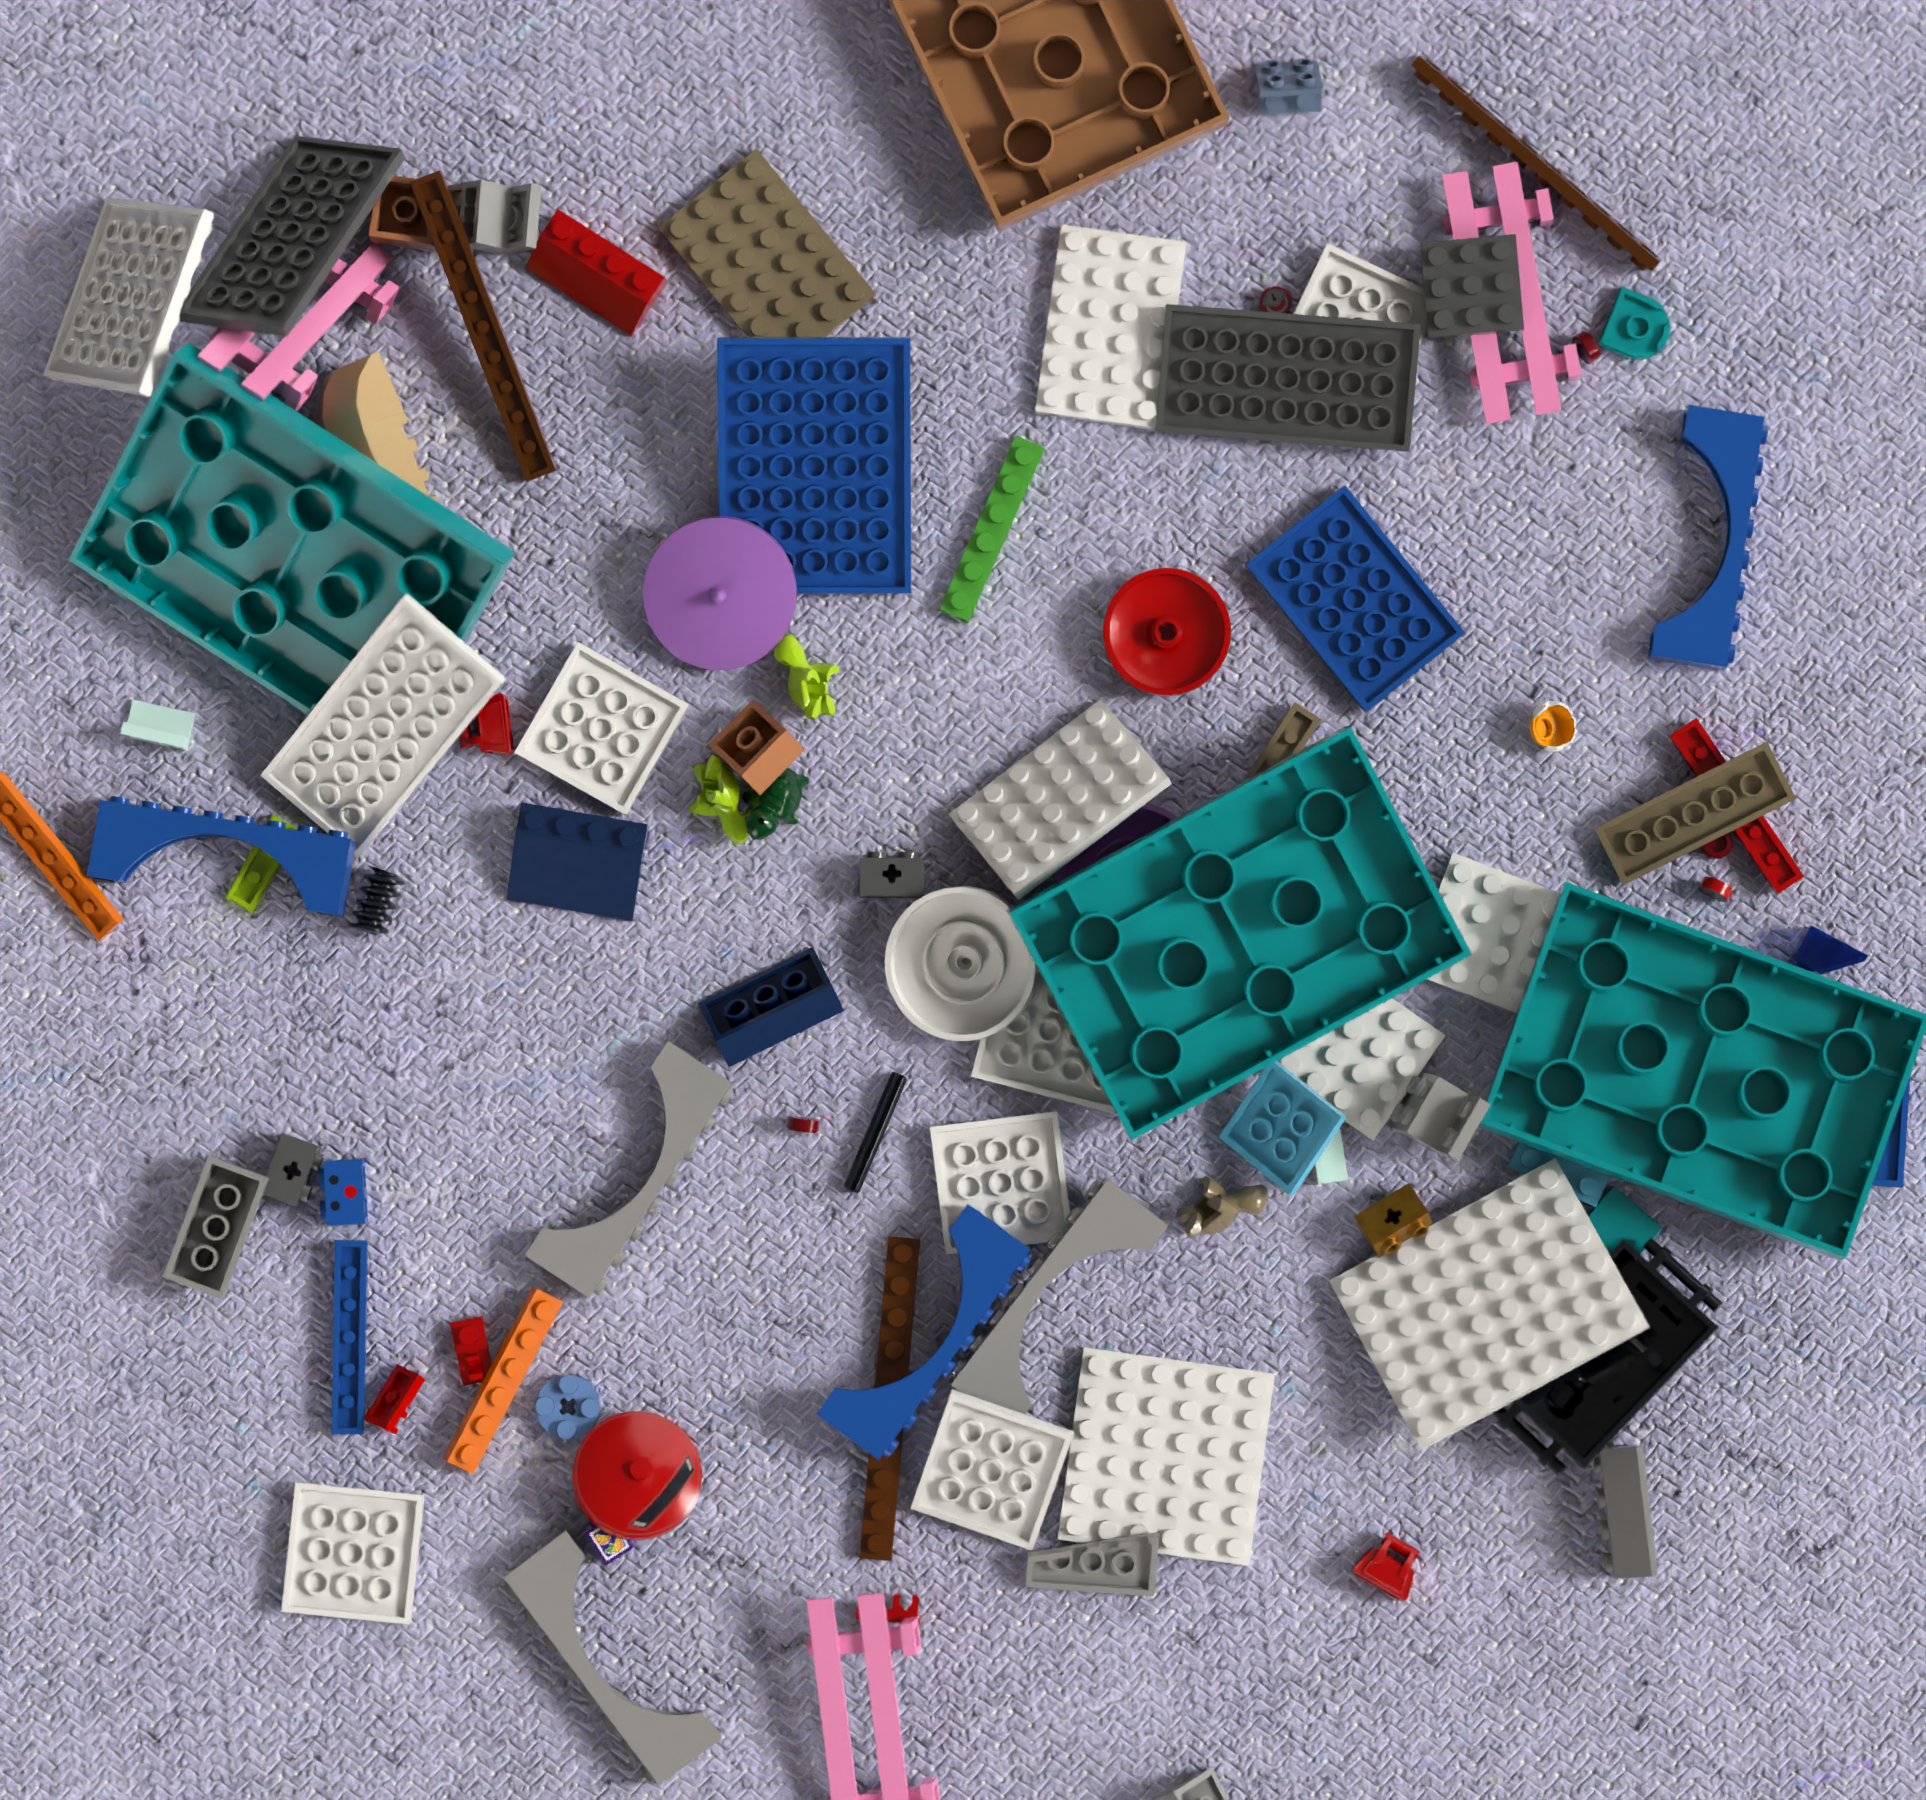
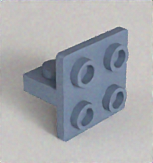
[1255,58,1323,115]

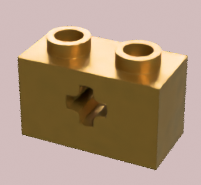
[1354,1183,1433,1258]

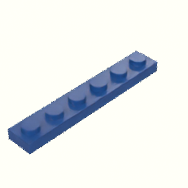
[331,1240,368,1434]

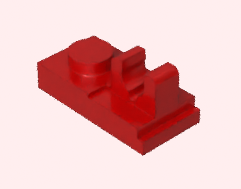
[450,1316,492,1386]
[363,1364,425,1434]
[856,1593,921,1625]

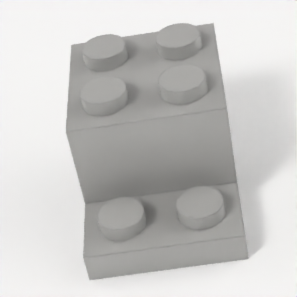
[448,180,542,255]
[1388,1072,1491,1161]

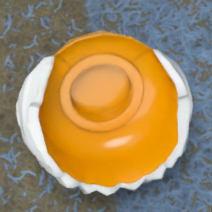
[1529,701,1577,752]

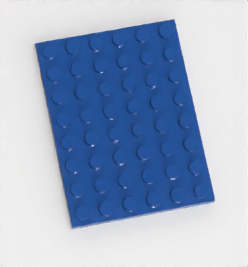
[717,337,911,594]

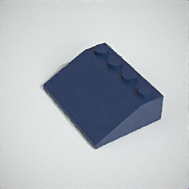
[507,802,650,922]

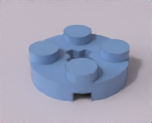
[535,1375,600,1439]

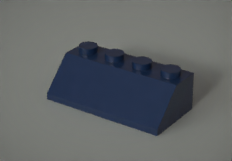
[698,947,844,1067]

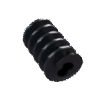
[347,865,405,936]

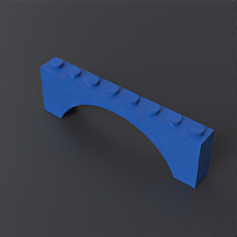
[1647,405,1768,671]
[87,796,356,917]
[816,1204,1032,1460]

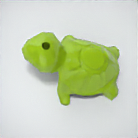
[774,633,839,719]
[689,755,749,845]

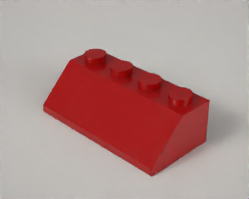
[525,209,666,336]

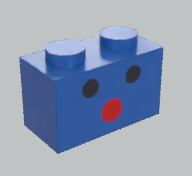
[318,1159,368,1226]

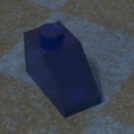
[1789,926,1868,975]

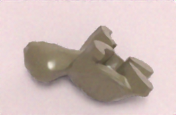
[1176,1176,1268,1237]

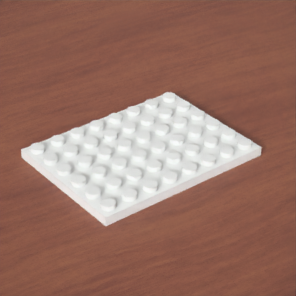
[1329,1158,1650,1451]

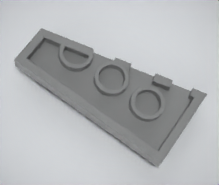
[1025,1532,1159,1596]

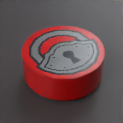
[1698,877,1732,902]

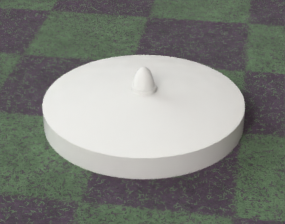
[885,886,1039,1041]

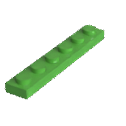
[939,436,1045,623]

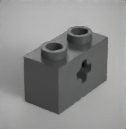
[860,852,924,899]
[263,1133,324,1207]

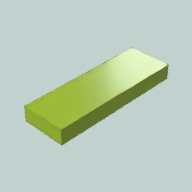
[225,814,297,914]

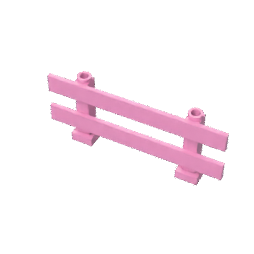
[1442,162,1581,424]
[197,243,399,411]
[807,1592,940,1800]

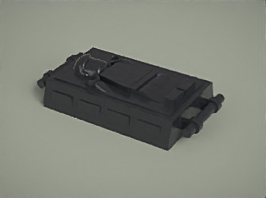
[1492,1238,1723,1476]

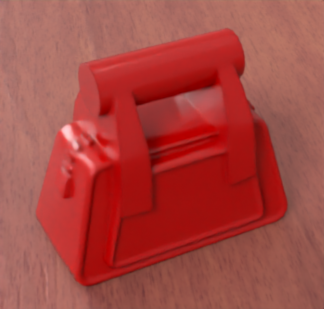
[459,693,514,755]
[1351,1532,1420,1601]

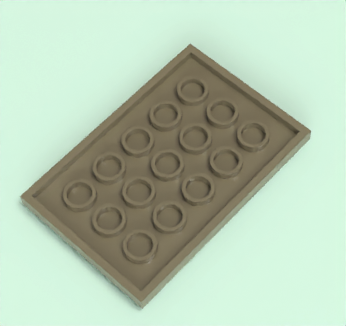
[658,148,877,337]

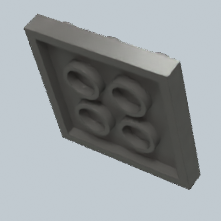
[1420,234,1524,339]

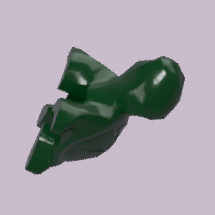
[742,768,809,840]

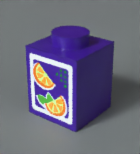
[586,1521,635,1565]

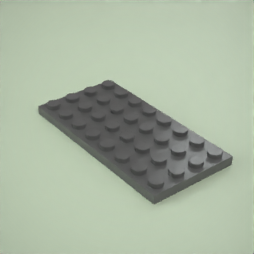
[179,135,405,337]
[1155,304,1421,452]

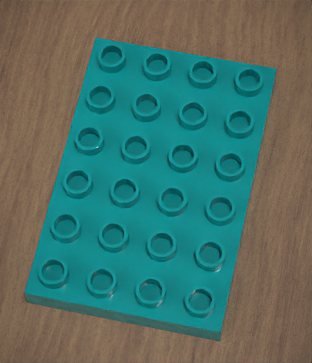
[68,343,516,715]
[1006,726,1472,1140]
[1478,882,1926,1261]

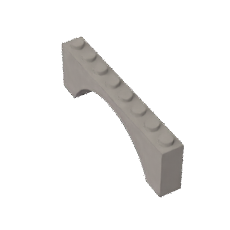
[525,1041,734,1298]
[949,1176,1169,1414]
[503,1529,722,1786]

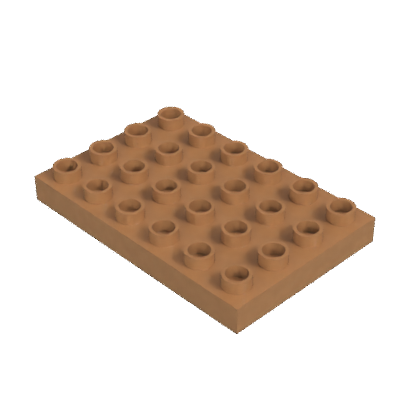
[887,0,1229,232]

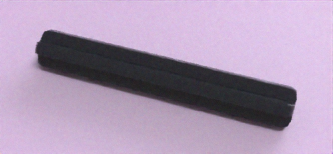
[844,1072,907,1193]

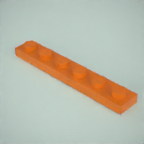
[0,772,124,941]
[443,1286,563,1474]

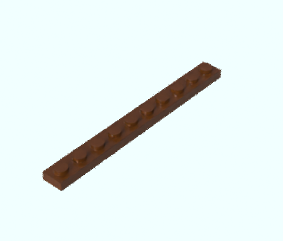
[1411,54,1663,272]
[410,170,557,482]
[860,1236,920,1561]

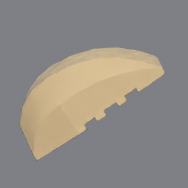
[315,352,439,503]

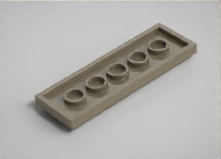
[1594,742,1796,885]

